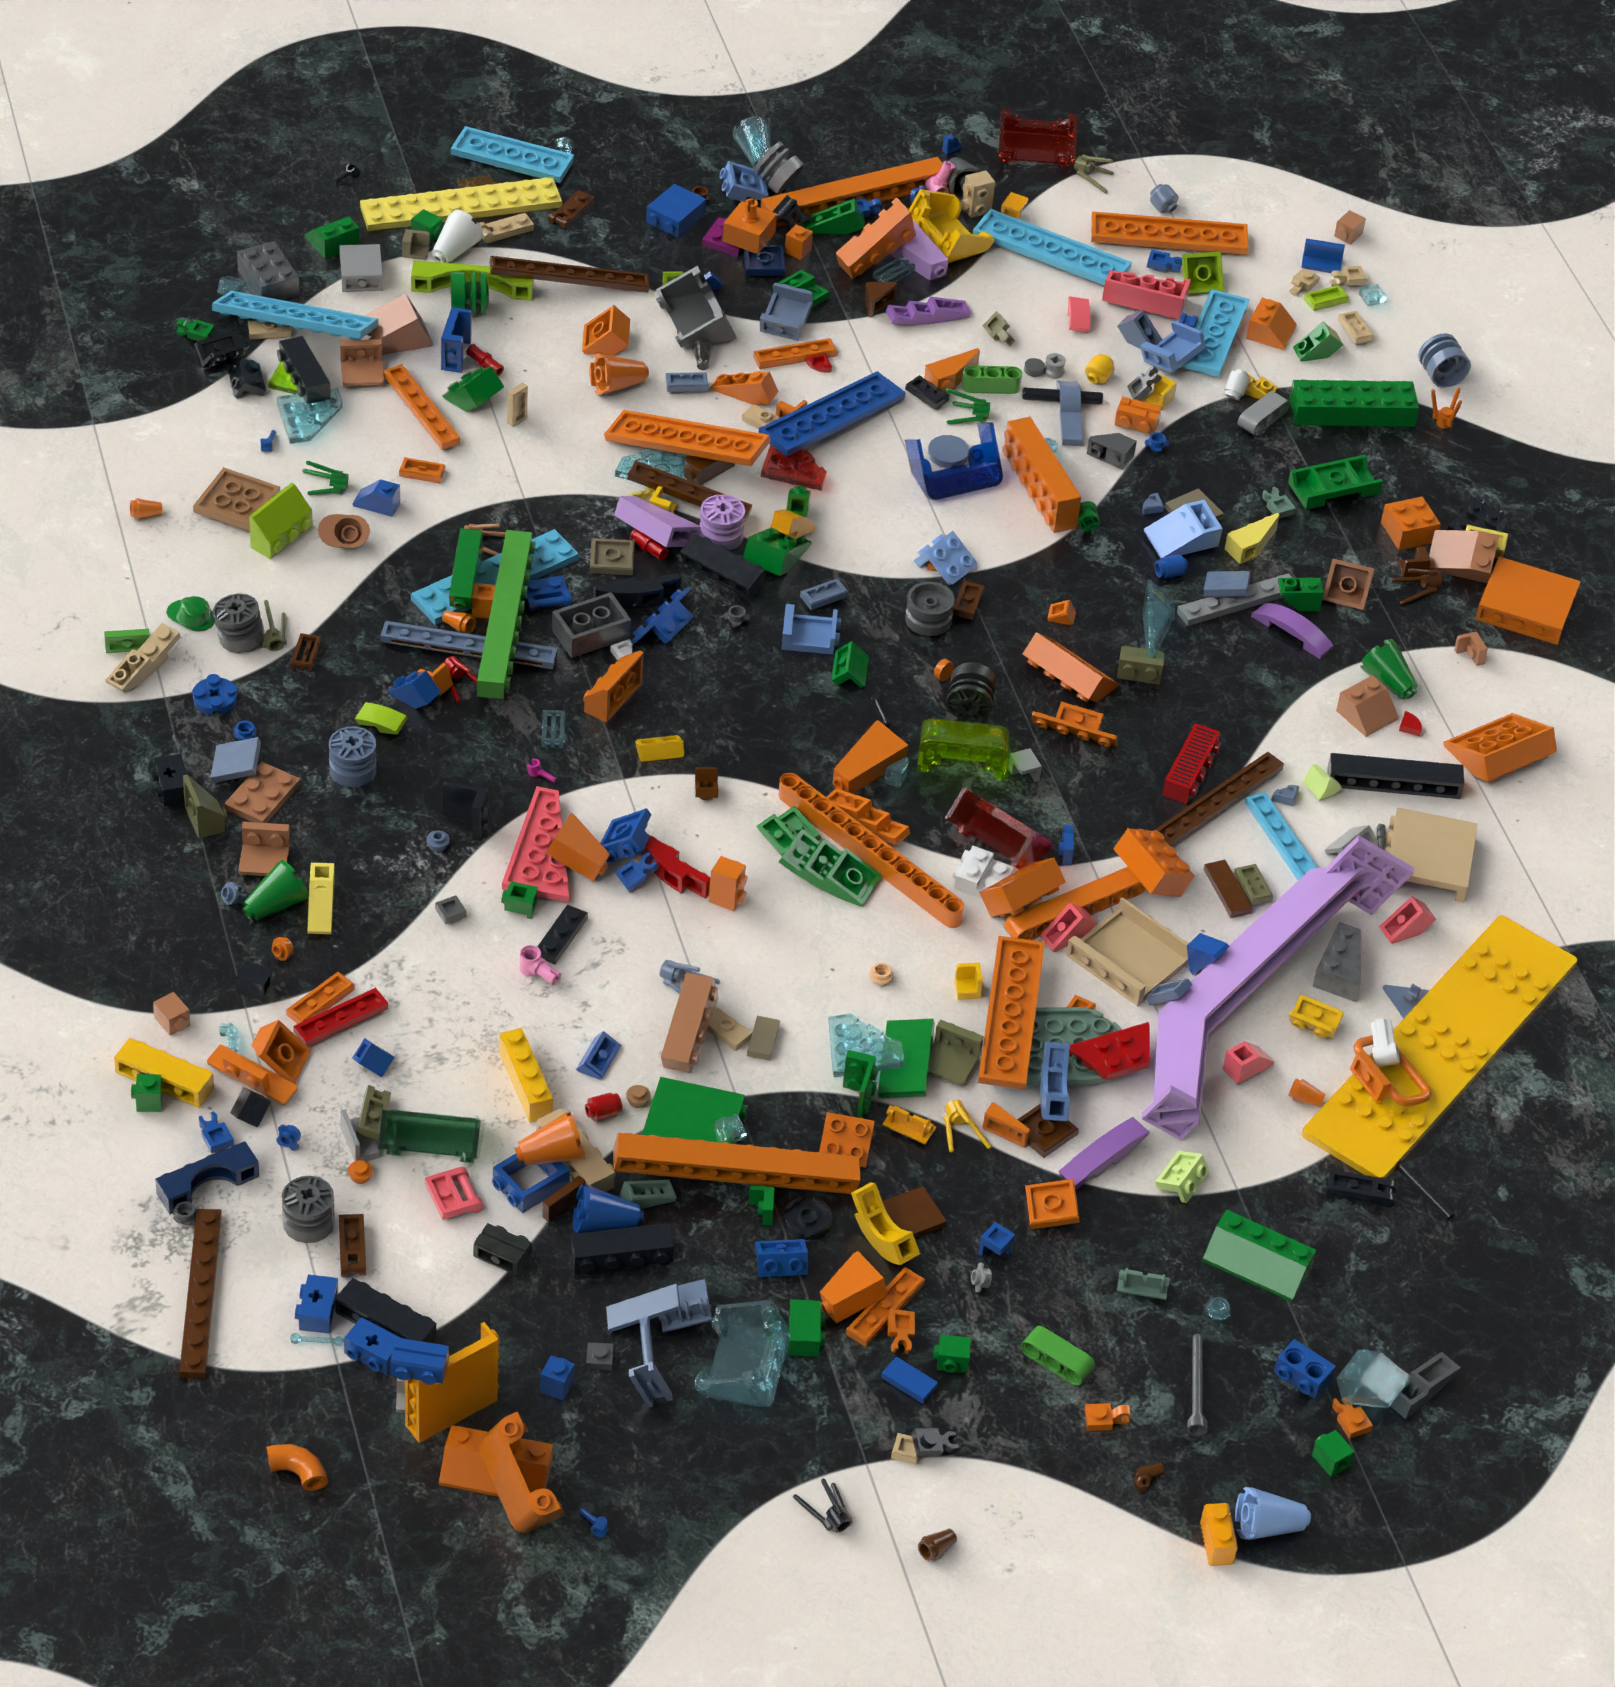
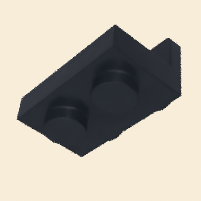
[228,356,266,398]

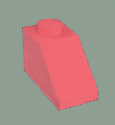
[1379,896,1437,944]
[1040,902,1097,952]

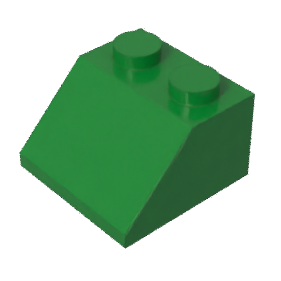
[305,217,360,259]

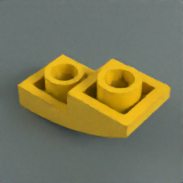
[1245,374,1278,399]

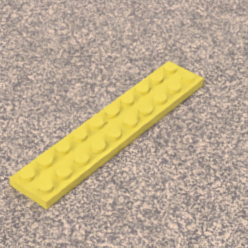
[360,177,562,231]

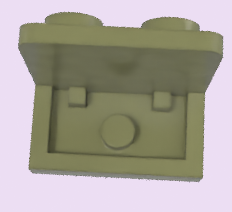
[1117,646,1164,685]
[929,1019,984,1086]

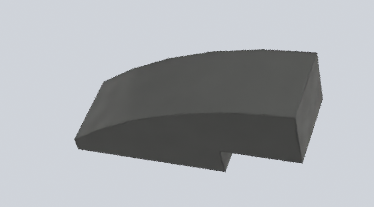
[1387,1352,1461,1419]

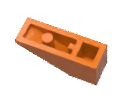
[924,348,980,392]

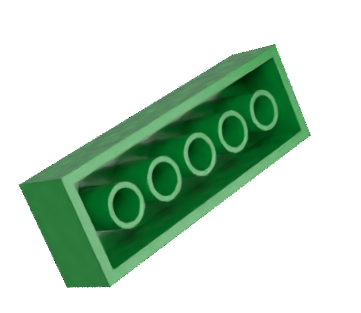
[1289,380,1419,427]

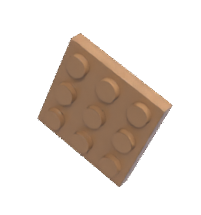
[193,467,281,531]

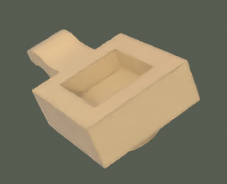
[1329,266,1367,287]
[1289,268,1320,295]

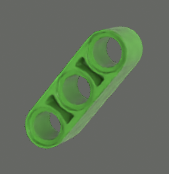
[962,365,1022,394]
[1021,1326,1095,1386]

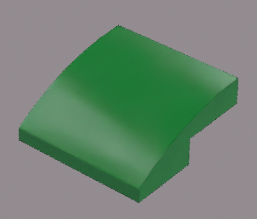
[772,270,830,308]
[756,806,821,856]

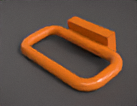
[1350,1035,1432,1107]

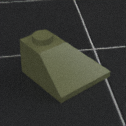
[183,775,228,838]

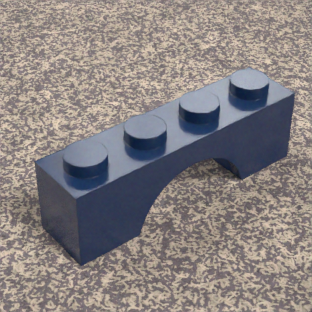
[155,1141,259,1215]

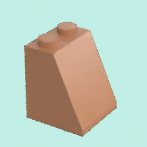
[364,294,433,355]

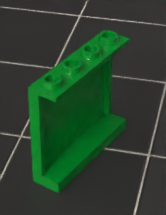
[642,1077,748,1183]

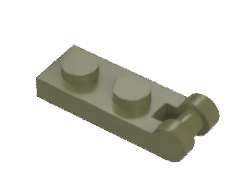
[356,1085,391,1141]

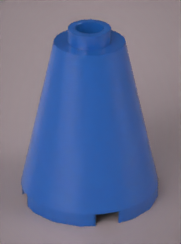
[573,1184,643,1233]

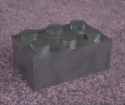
[237,241,299,300]
[552,592,631,658]

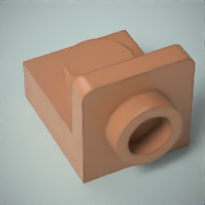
[1454,631,1488,666]

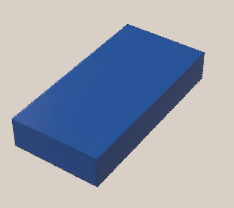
[881,1357,938,1404]

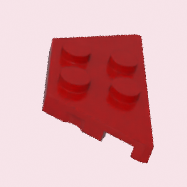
[1069,1022,1150,1081]

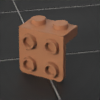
[340,339,384,387]

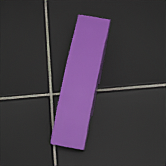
[886,297,971,325]
[1059,1117,1150,1190]

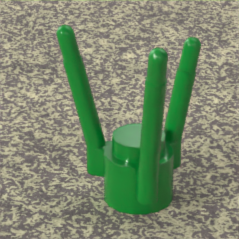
[946,388,990,424]
[302,461,349,495]

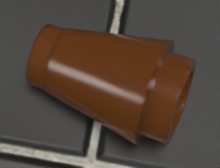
[918,1528,957,1561]

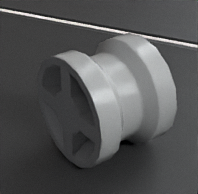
[1044,353,1066,379]

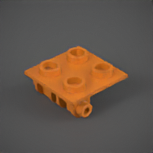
[819,1112,875,1168]

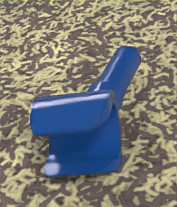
[261,430,276,451]
[579,1508,608,1538]

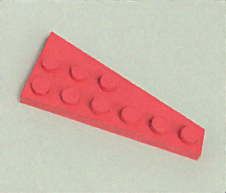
[502,786,569,903]

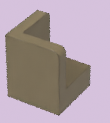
[402,229,429,260]

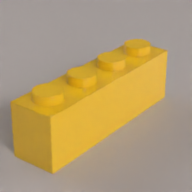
[499,1028,553,1123]
[114,1037,214,1108]

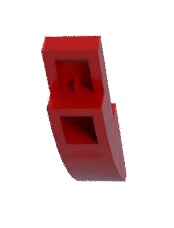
[641,835,710,899]

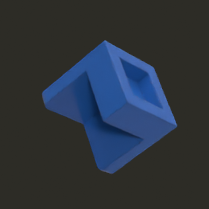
[352,1038,395,1077]
[978,1222,1015,1257]

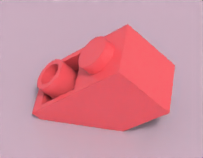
[1223,1041,1274,1084]

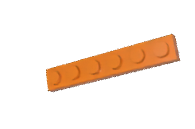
[384,364,460,450]

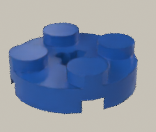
[192,674,237,715]

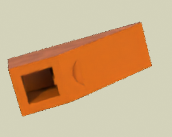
[710,371,779,405]

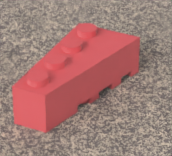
[1102,270,1191,319]

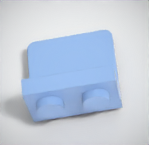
[914,531,977,585]

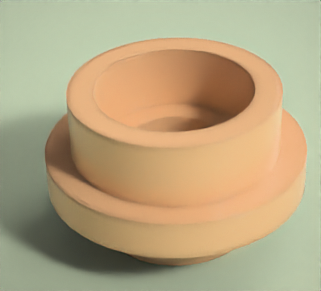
[870,963,893,985]

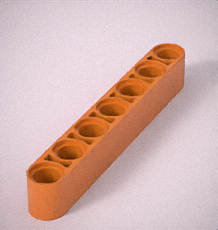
[1003,867,1146,940]

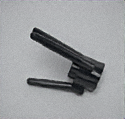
[793,1478,852,1533]

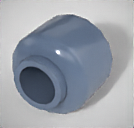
[1150,184,1179,213]

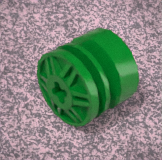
[451,272,489,315]

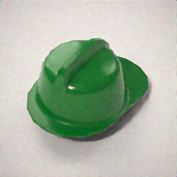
[166,596,215,631]

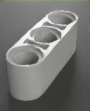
[1238,391,1290,436]

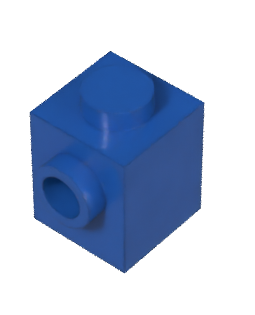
[540,1355,574,1401]

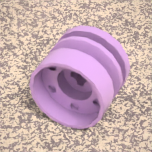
[699,494,745,551]

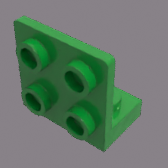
[843,1050,879,1118]

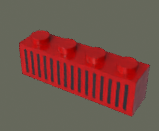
[1162,723,1222,804]

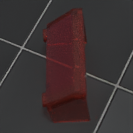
[945,787,1054,870]

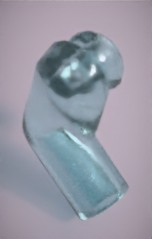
[219,1022,240,1052]

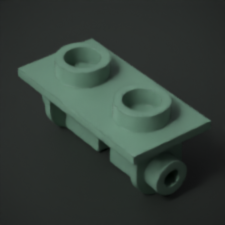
[1117,1268,1170,1300]

